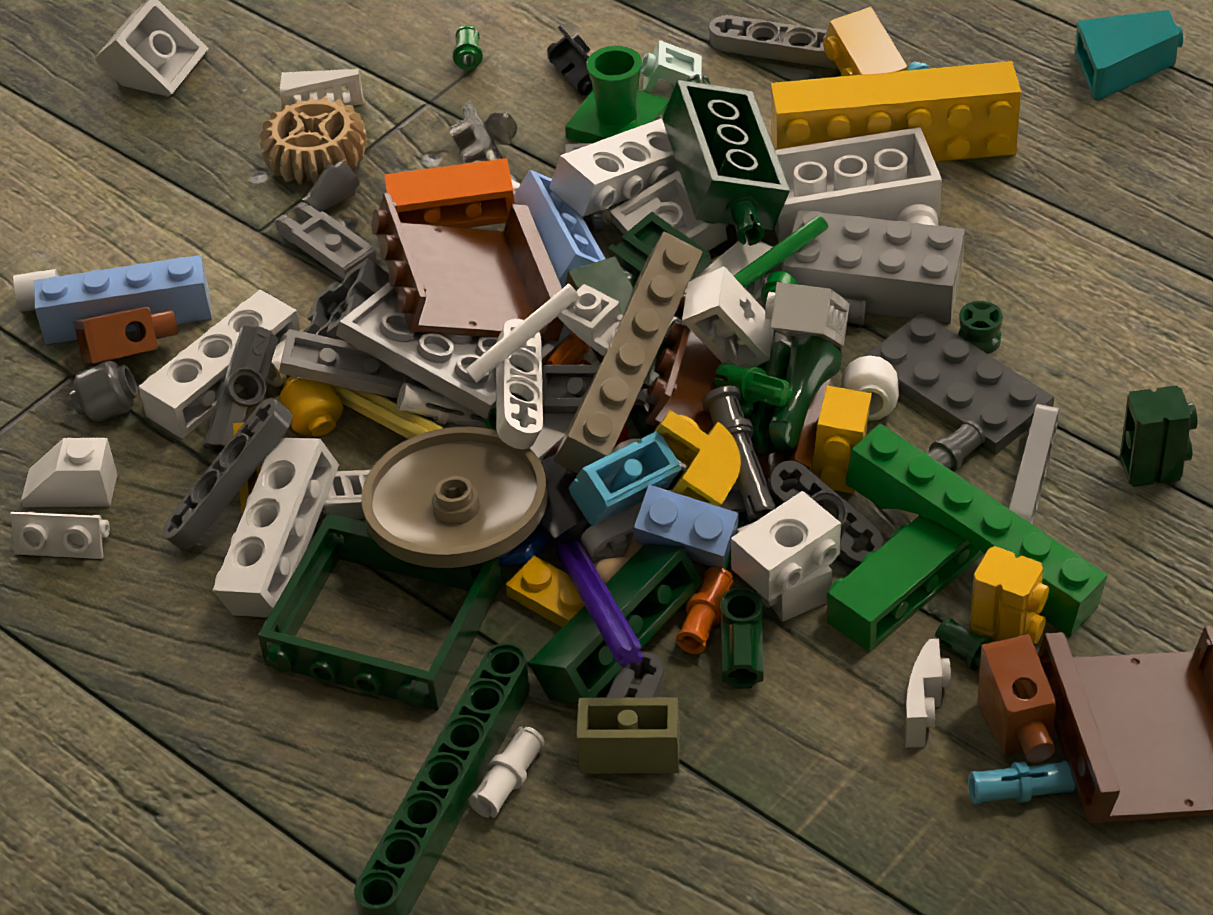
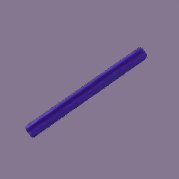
[555,540,643,668]

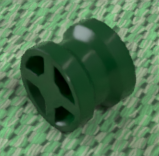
[958,301,1003,354]

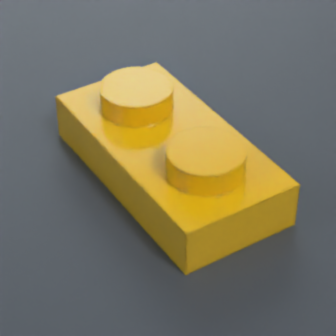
[505,555,584,627]

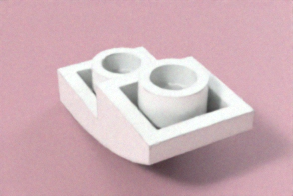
[557,284,623,356]
[905,639,951,748]

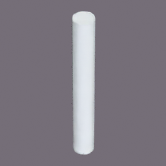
[465,284,580,383]

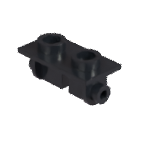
[547,26,593,95]

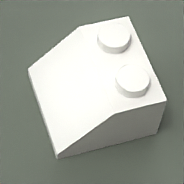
[94,0,209,97]

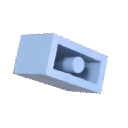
[633,485,738,568]

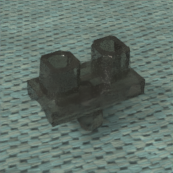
[448,101,518,163]

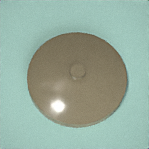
[361,427,548,568]

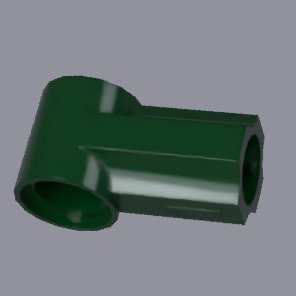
[720,587,764,689]

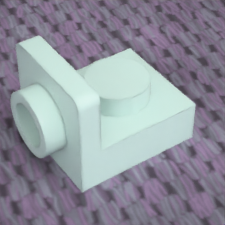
[640,40,702,93]

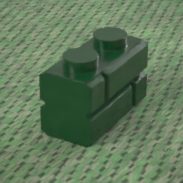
[1119,385,1198,487]

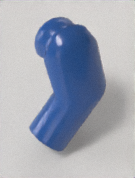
[499,527,550,567]

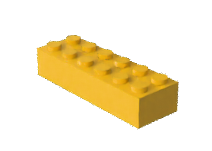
[771,61,1021,162]

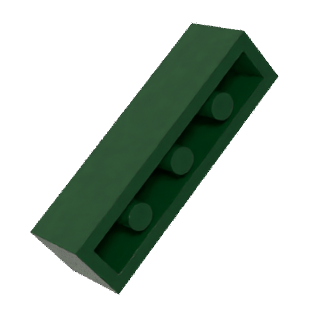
[528,544,703,704]

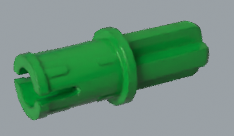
[714,362,793,407]

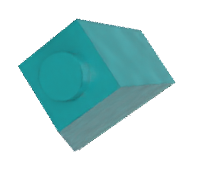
[1074,10,1183,100]

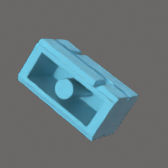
[569,431,682,526]

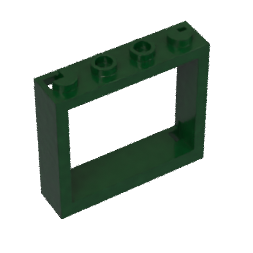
[258,513,502,711]

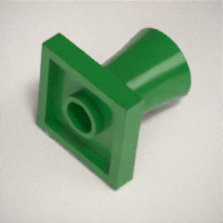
[565,46,669,144]

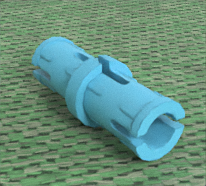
[968,760,1075,804]

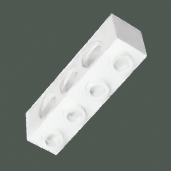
[549,118,680,217]
[765,282,850,346]
[138,290,300,439]
[212,438,339,617]

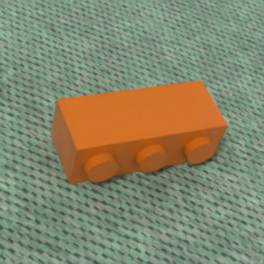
[384,158,515,228]

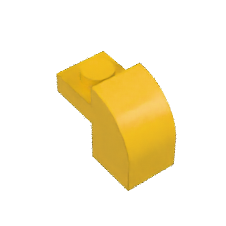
[653,410,741,507]

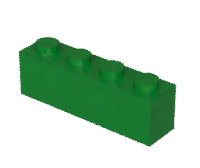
[827,515,983,653]

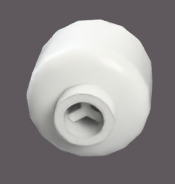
[841,355,899,421]

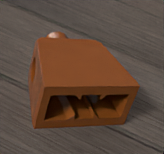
[73,307,178,363]
[977,634,1056,763]

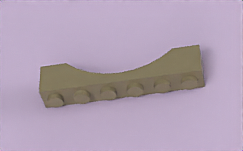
[553,231,703,474]

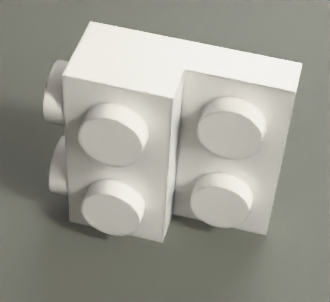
[610,170,728,251]

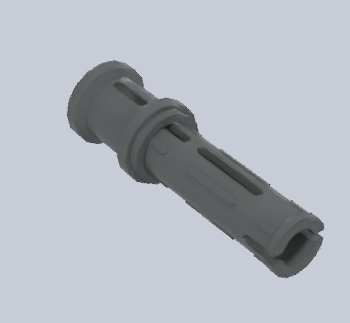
[701,386,776,522]

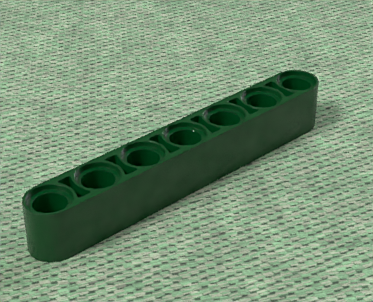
[354,643,530,915]

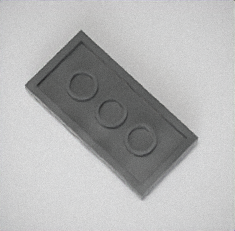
[864,312,1054,455]

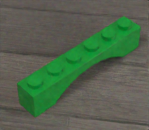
[845,423,1108,637]

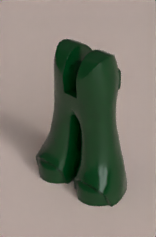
[750,335,843,456]

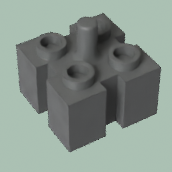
[303,258,389,341]

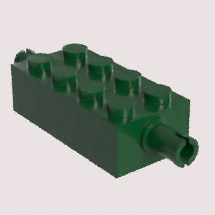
[662,74,790,246]

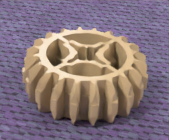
[260,96,367,186]

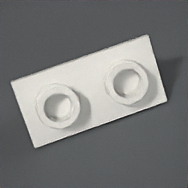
[10,512,110,559]

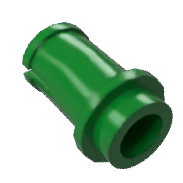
[452,25,483,70]

